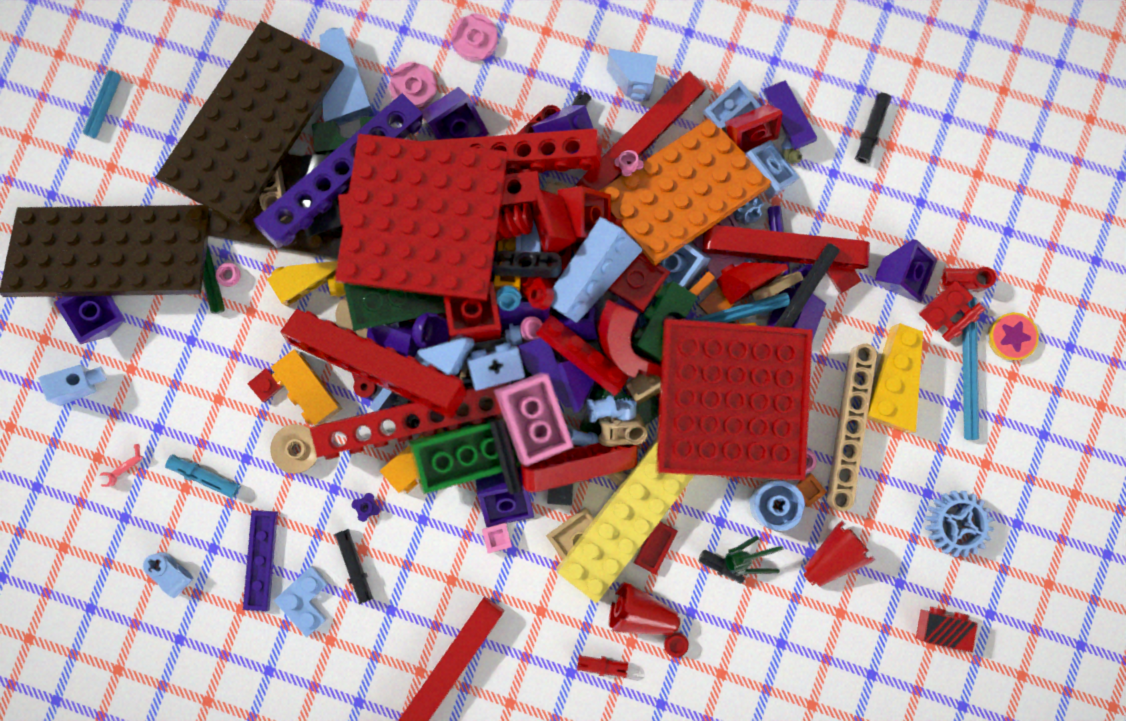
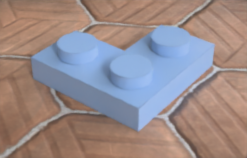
[274,566,329,638]

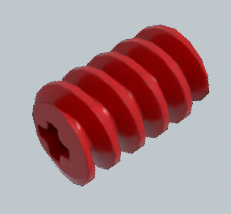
[496,202,533,241]

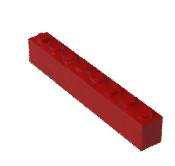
[280,309,467,419]

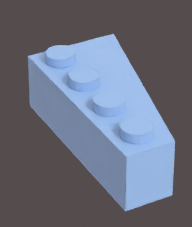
[550,217,642,323]

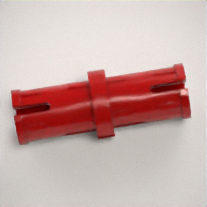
[577,655,628,678]

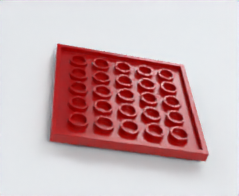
[335,134,508,301]
[656,319,813,480]

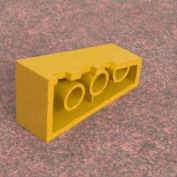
[867,323,923,433]

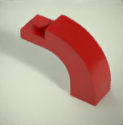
[599,300,662,378]

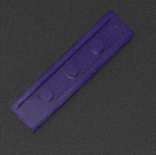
[243,510,278,611]

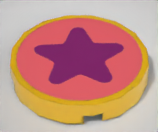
[988,312,1039,361]

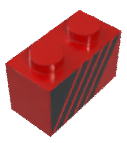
[916,606,978,653]

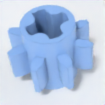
[733,197,764,225]

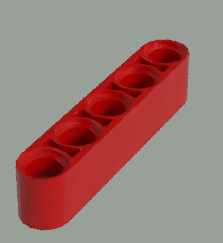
[522,442,638,492]

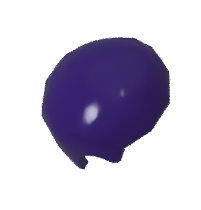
[412,312,449,349]

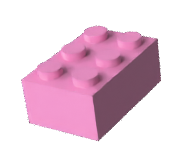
[494,373,573,465]

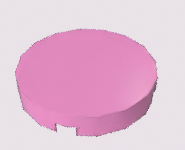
[451,13,498,62]
[389,62,437,109]

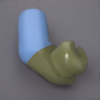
[781,136,802,164]

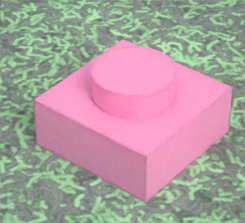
[482,523,512,554]

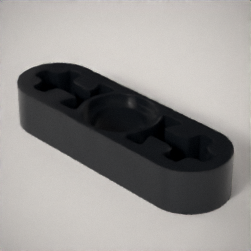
[492,251,562,278]

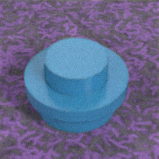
[496,286,521,311]

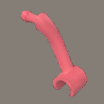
[100,444,143,487]

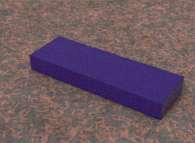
[763,80,817,150]

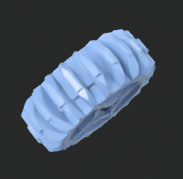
[925,490,995,557]

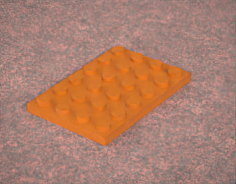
[600,118,771,266]

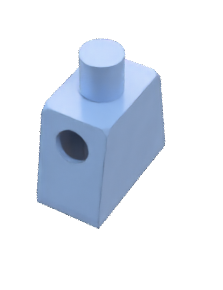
[38,365,107,406]

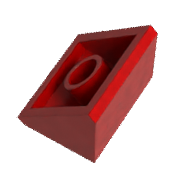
[725,104,783,153]
[532,190,577,253]

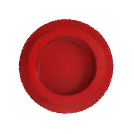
[664,632,689,658]

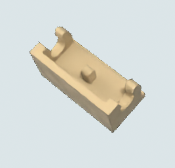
[626,362,662,405]

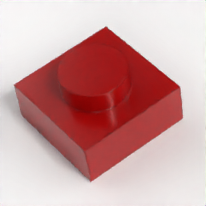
[247,368,283,403]

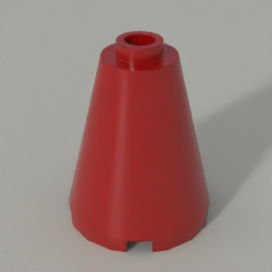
[803,520,875,587]
[608,582,681,635]

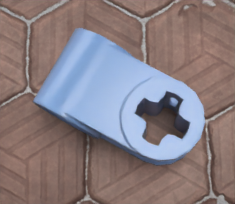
[143,552,194,598]

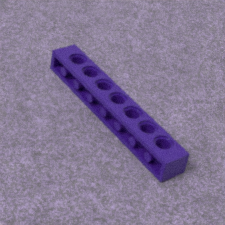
[254,93,423,249]

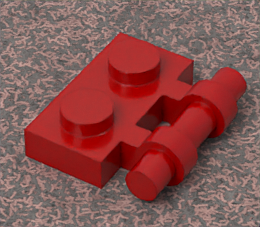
[919,279,986,342]

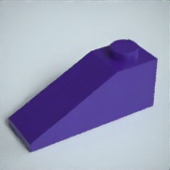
[519,338,572,409]

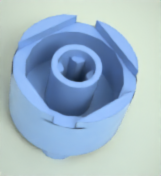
[749,480,805,531]

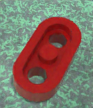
[520,277,554,310]

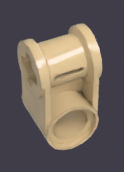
[598,414,648,446]

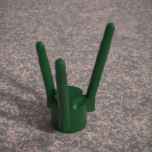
[725,536,784,576]

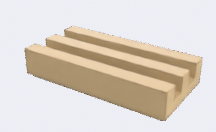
[752,271,804,301]

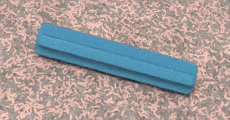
[82,70,121,138]

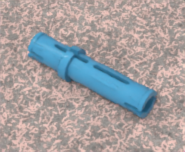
[165,454,240,499]

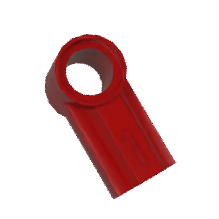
[942,267,996,292]

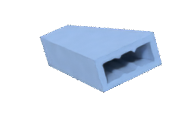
[320,27,374,126]

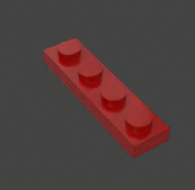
[536,315,630,396]

